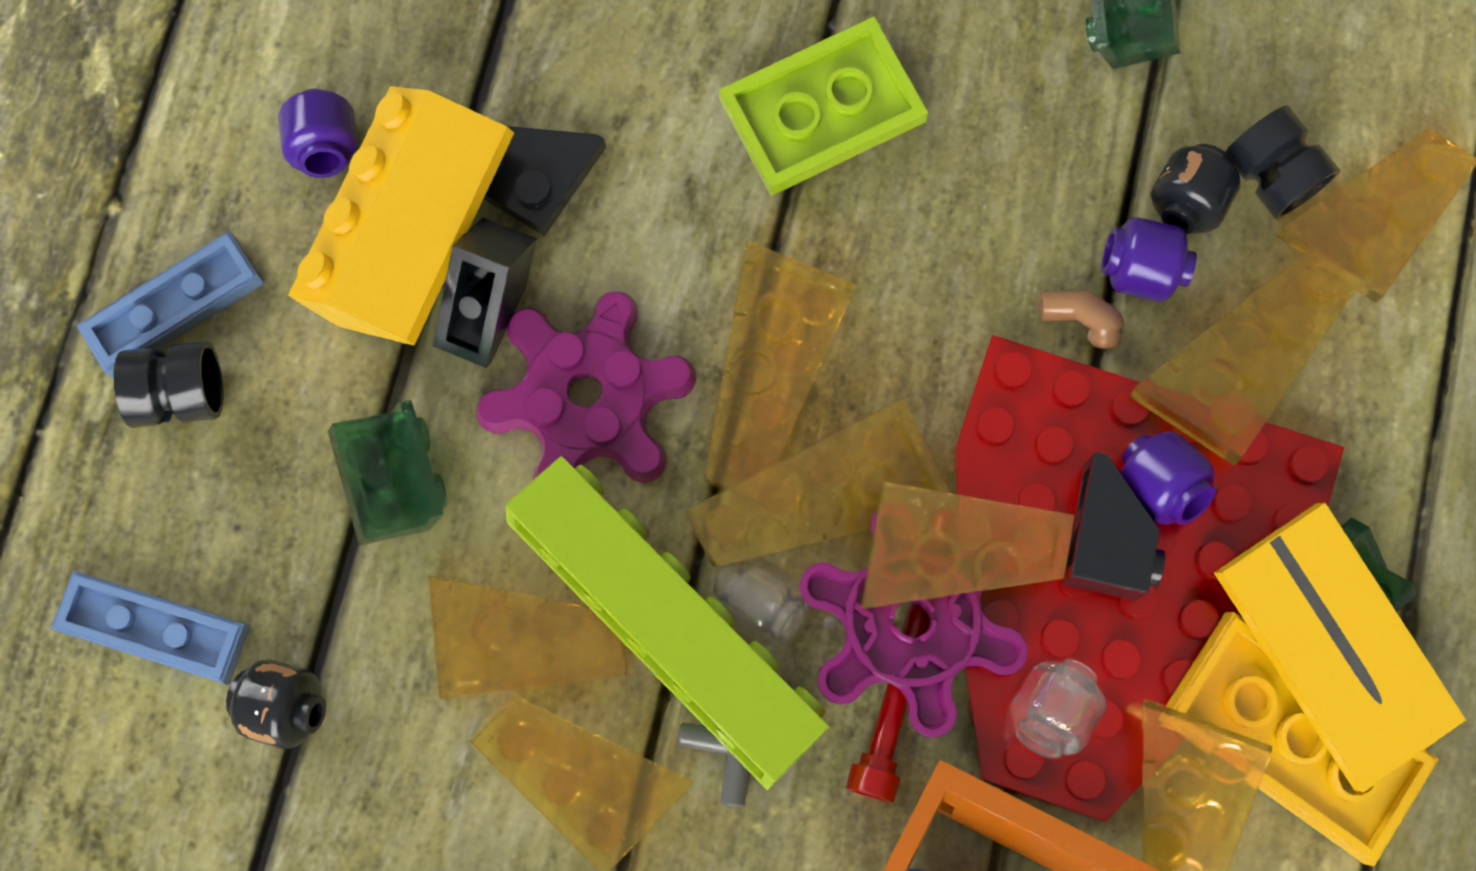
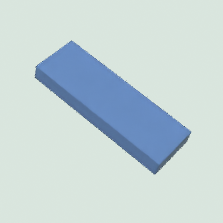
[76,231,264,378]
[51,570,251,685]

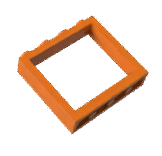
[883,760,1160,871]

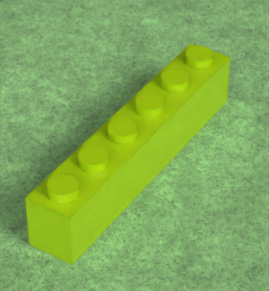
[505,456,829,791]

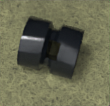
[1225,105,1340,220]
[113,341,224,428]

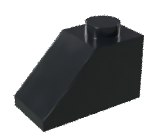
[433,217,537,368]
[1061,452,1165,601]

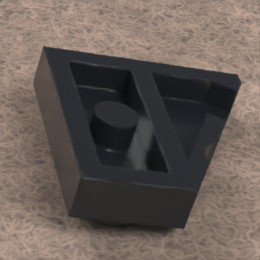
[484,126,606,237]

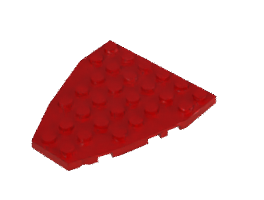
[954,335,1344,822]

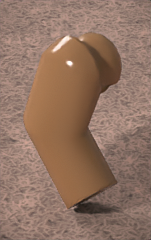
[1038,290,1124,348]

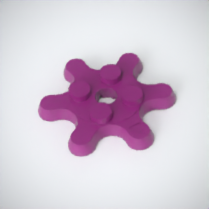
[475,291,696,483]
[799,503,1028,738]

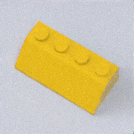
[288,86,514,346]

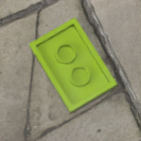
[718,16,928,196]

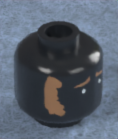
[1150,144,1241,234]
[226,659,326,749]

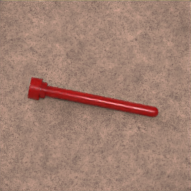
[845,509,957,803]

